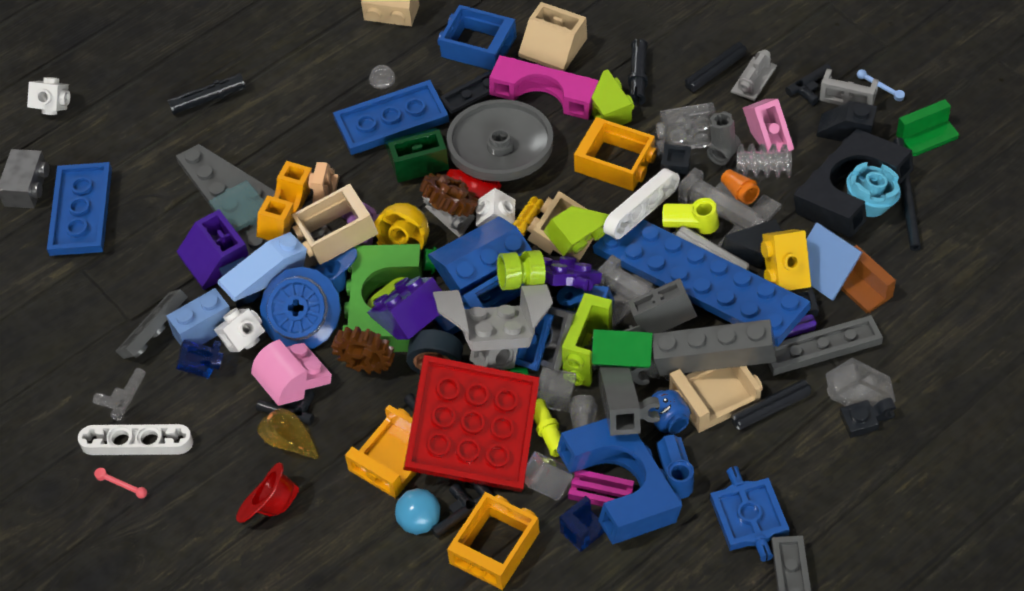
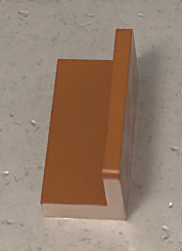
[841,245,896,313]

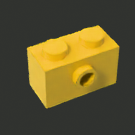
[761,229,811,291]

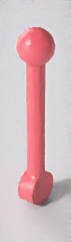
[94,468,147,499]

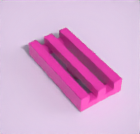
[568,470,634,506]

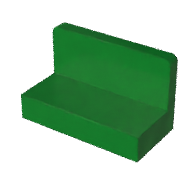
[896,99,959,156]
[592,329,652,368]

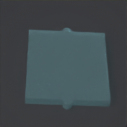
[209,180,264,232]

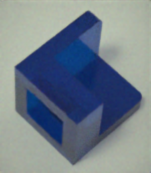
[559,496,605,552]

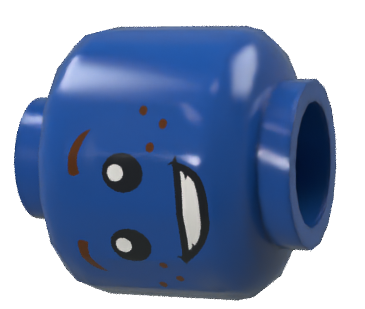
[649,390,691,434]

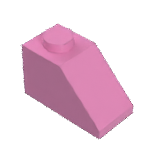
[743,99,794,158]

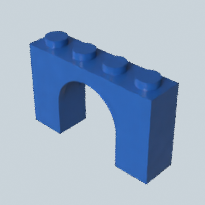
[557,419,682,545]

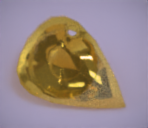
[257,408,319,459]

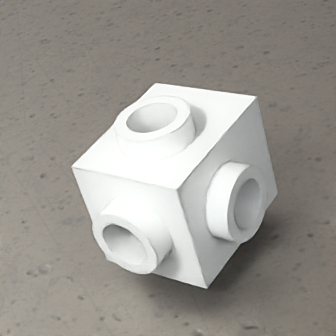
[27,77,70,115]
[476,188,515,227]
[214,308,265,352]

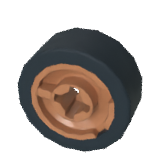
[406,329,463,374]

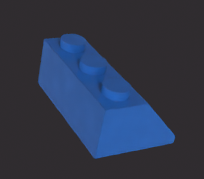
[428,216,532,297]

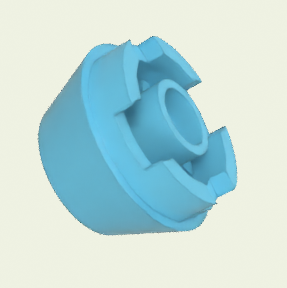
[847,162,900,217]

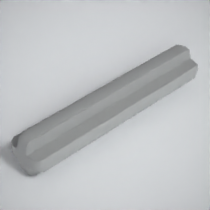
[676,226,749,271]

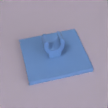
[806,222,863,300]

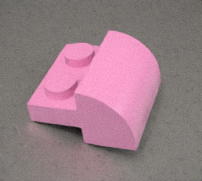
[251,339,332,406]

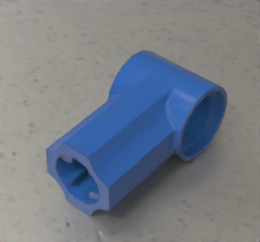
[656,434,694,499]

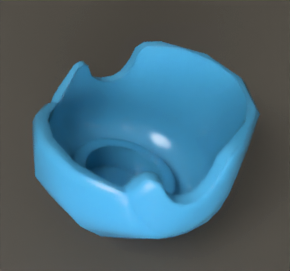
[395,488,441,535]

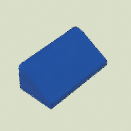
[515,313,554,371]

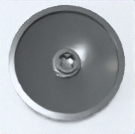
[447,99,553,182]

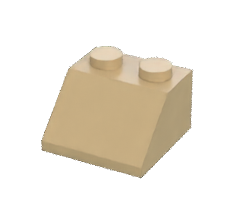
[361,0,419,27]

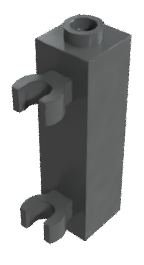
[597,365,660,436]

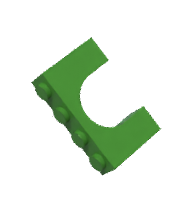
[342,244,423,352]

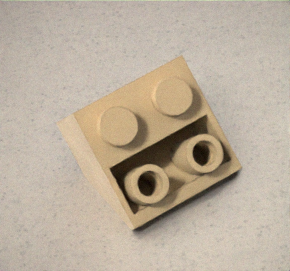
[518,2,587,71]

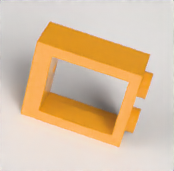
[574,117,658,191]
[447,492,540,590]

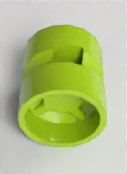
[497,250,546,291]

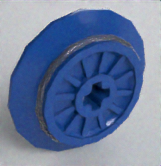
[260,267,341,349]

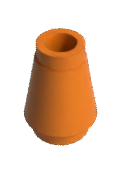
[721,169,760,205]

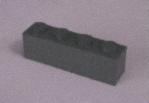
[653,319,777,376]

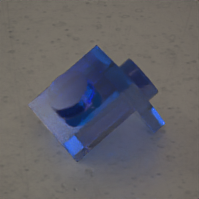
[176,340,223,378]

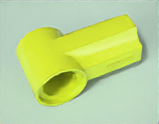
[662,198,719,235]

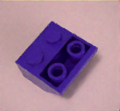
[177,209,249,290]
[367,276,442,340]

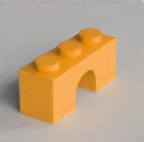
[256,161,312,240]

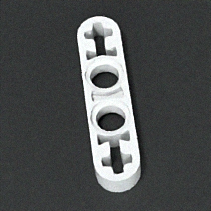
[603,168,680,239]
[78,424,193,455]

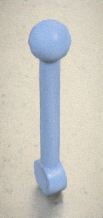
[857,69,905,101]

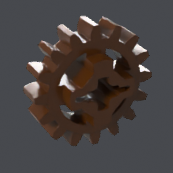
[419,173,478,217]
[331,326,395,374]

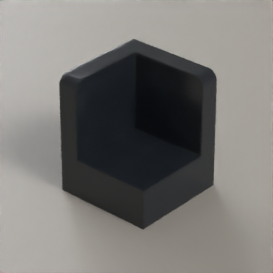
[661,144,691,174]

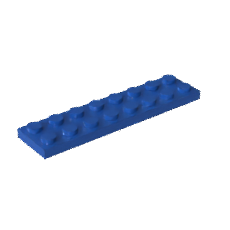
[593,219,811,347]

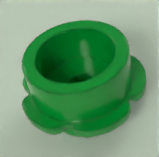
[423,247,437,274]

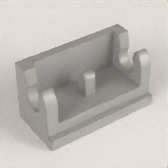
[819,69,879,105]

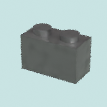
[0,149,49,208]

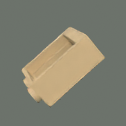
[291,184,379,265]

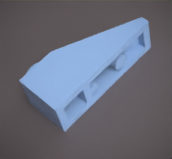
[218,232,307,302]

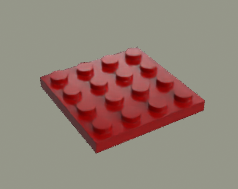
[403,355,540,492]

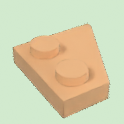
[309,162,339,203]

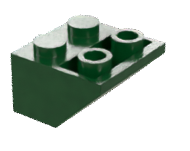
[384,128,449,183]

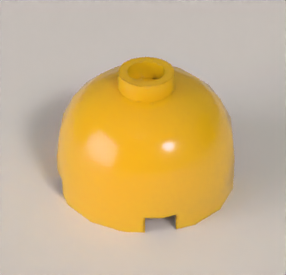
[374,203,430,250]

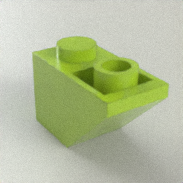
[592,69,634,125]
[543,206,609,256]

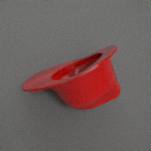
[236,462,299,523]

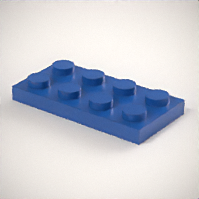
[333,80,449,155]
[47,162,112,256]

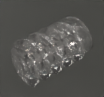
[736,143,792,178]

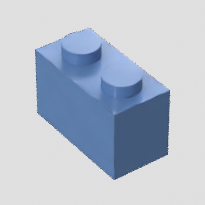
[166,288,231,354]

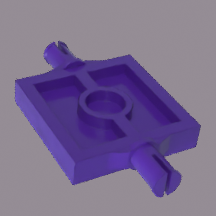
[543,256,602,292]

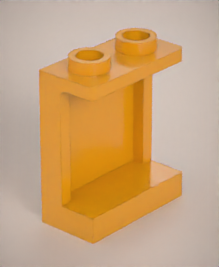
[345,405,417,499]

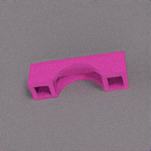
[489,55,599,120]

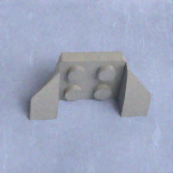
[433,284,553,351]

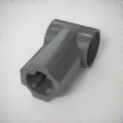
[707,111,741,166]

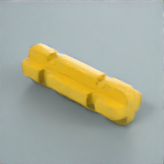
[513,196,544,236]

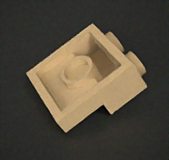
[527,191,593,262]

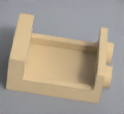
[669,366,763,433]

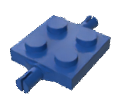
[710,466,789,562]

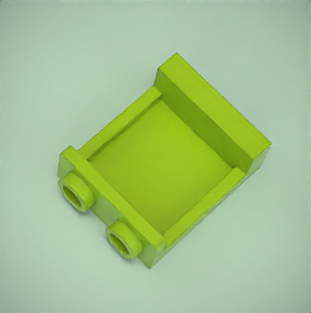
[562,293,612,387]

